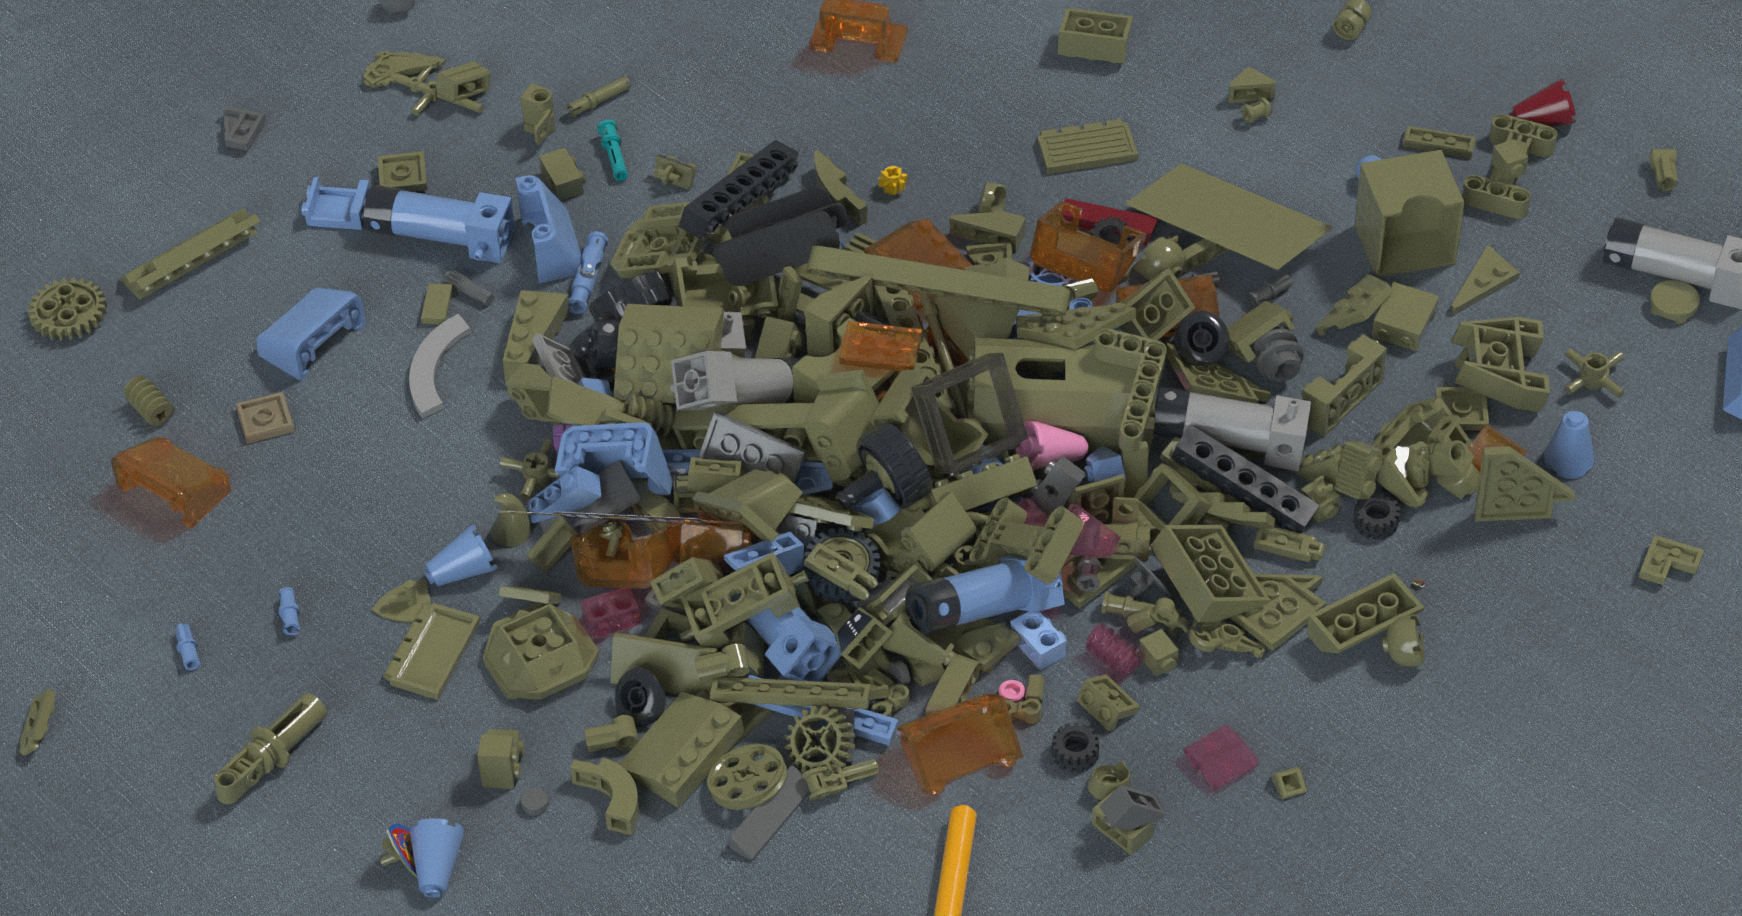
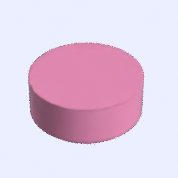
[999,680,1025,703]

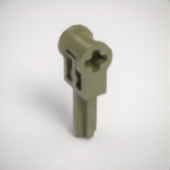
[801,759,879,801]

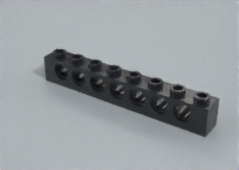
[678,140,799,240]

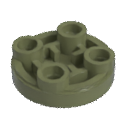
[1650,280,1700,324]

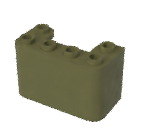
[870,368,988,482]
[864,492,976,574]

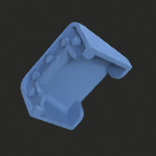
[515,175,583,283]
[257,287,366,381]
[555,422,672,495]

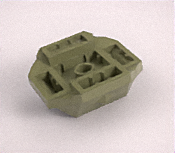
[610,202,706,282]
[483,602,599,700]

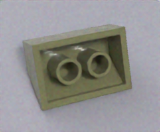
[1057,8,1133,63]

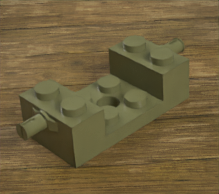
[1302,334,1387,437]
[679,552,809,649]

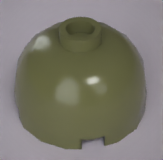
[1137,237,1185,281]
[1382,614,1425,667]

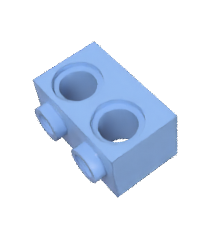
[1010,611,1067,671]

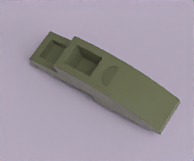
[814,150,868,226]

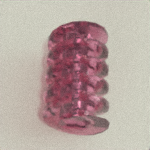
[1086,623,1145,677]

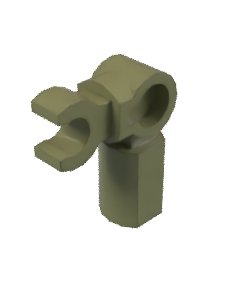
[1127,598,1189,637]
[867,668,909,717]
[1000,675,1045,724]

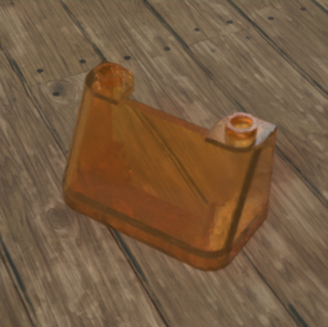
[111,437,232,529]
[680,493,755,564]
[570,520,688,588]
[895,693,1023,796]

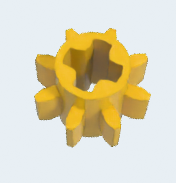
[878,166,907,195]

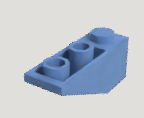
[528,466,601,523]

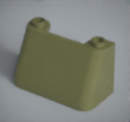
[669,258,778,318]
[1370,397,1472,508]
[881,562,969,667]

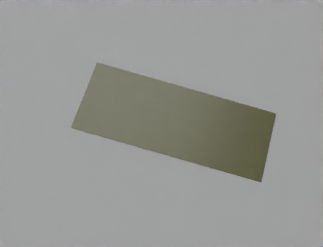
[1125,163,1334,270]

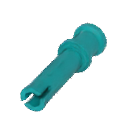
[597,120,628,181]

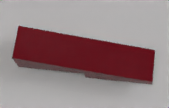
[1057,198,1158,246]

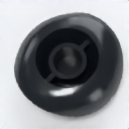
[1174,311,1230,366]
[615,666,666,727]

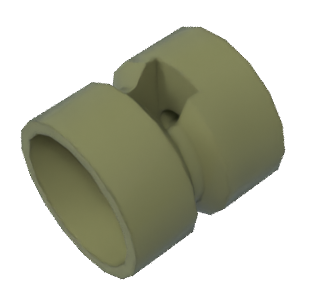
[1332,0,1372,40]

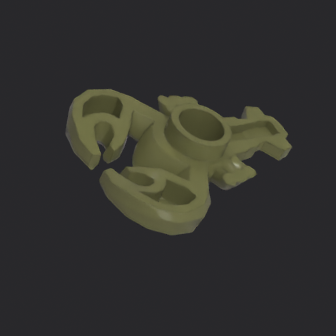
[1189,619,1266,658]

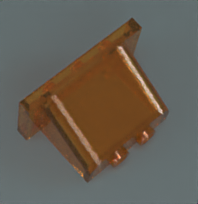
[810,0,908,62]

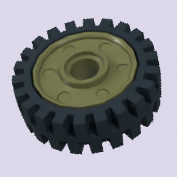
[803,528,880,604]

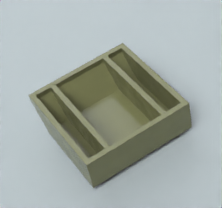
[614,304,724,405]

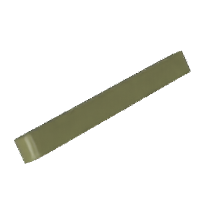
[807,246,1071,316]

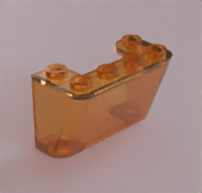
[1030,201,1147,292]

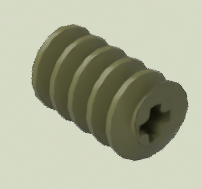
[124,375,175,426]
[623,393,679,436]

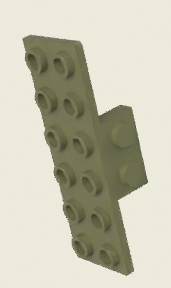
[547,376,683,450]

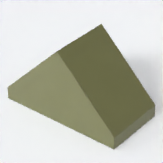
[1228,66,1275,103]

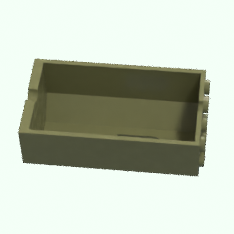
[967,338,1156,455]

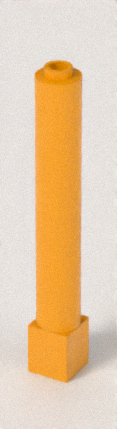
[934,805,977,916]

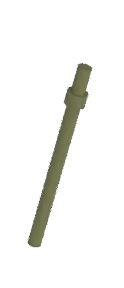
[918,292,968,419]

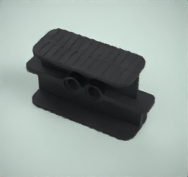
[713,186,848,286]

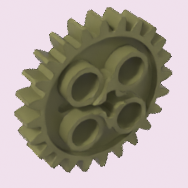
[28,277,107,341]

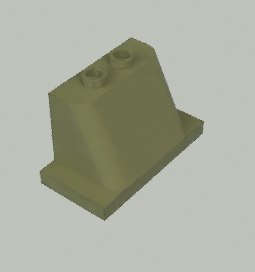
[804,370,879,481]
[692,469,803,542]

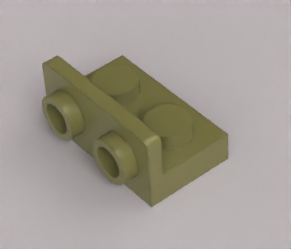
[1076,674,1140,731]

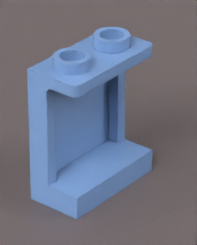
[302,177,370,230]

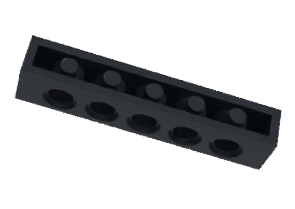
[1171,425,1320,534]

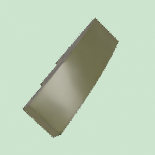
[1172,493,1275,529]

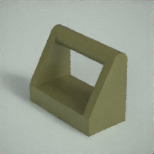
[526,516,579,574]

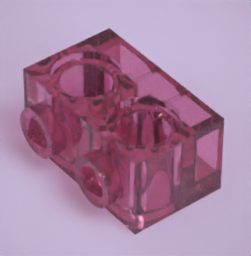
[580,586,641,639]

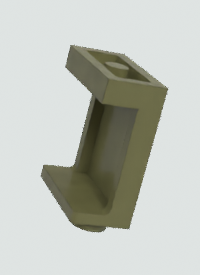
[1372,282,1439,351]
[1228,301,1295,363]

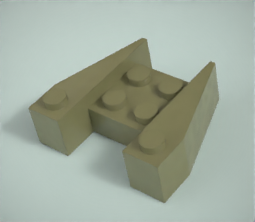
[1451,317,1550,412]

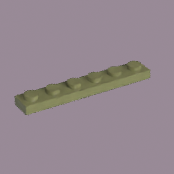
[710,677,871,709]

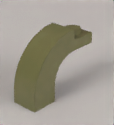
[570,758,639,836]

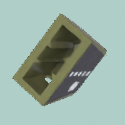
[836,607,893,669]

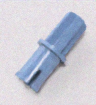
[175,623,200,670]

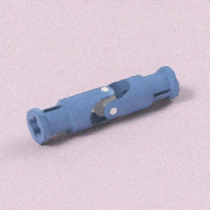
[569,231,609,314]

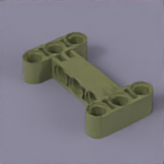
[1462,114,1557,219]
[969,497,1083,585]

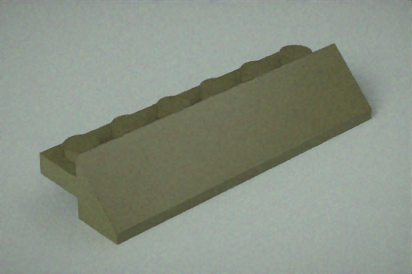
[119,208,260,300]

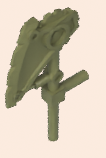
[363,51,484,116]

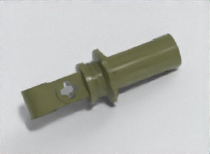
[214,693,327,804]

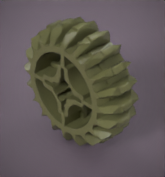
[784,706,855,773]

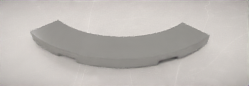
[409,314,471,419]

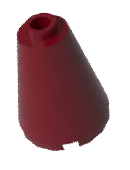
[1509,79,1576,126]

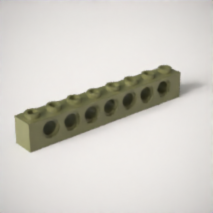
[872,285,955,414]

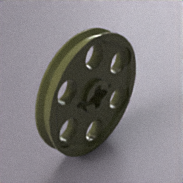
[707,744,787,810]

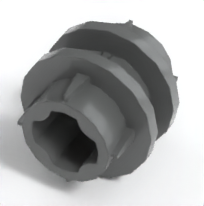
[1251,326,1304,382]

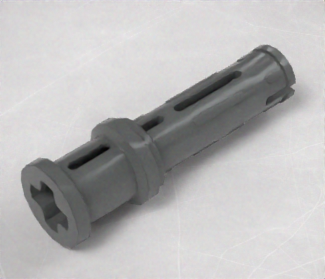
[1076,522,1101,592]

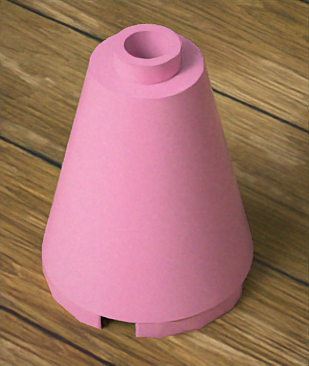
[1015,420,1088,471]

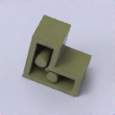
[755,317,805,359]
[477,729,525,789]

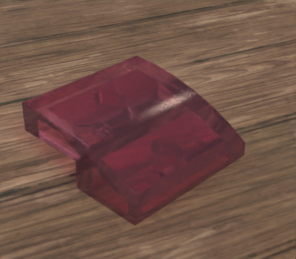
[1183,724,1260,791]

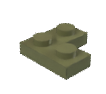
[1639,535,1704,585]

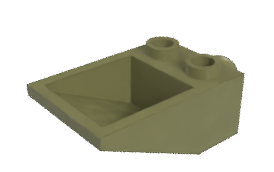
[505,363,568,424]

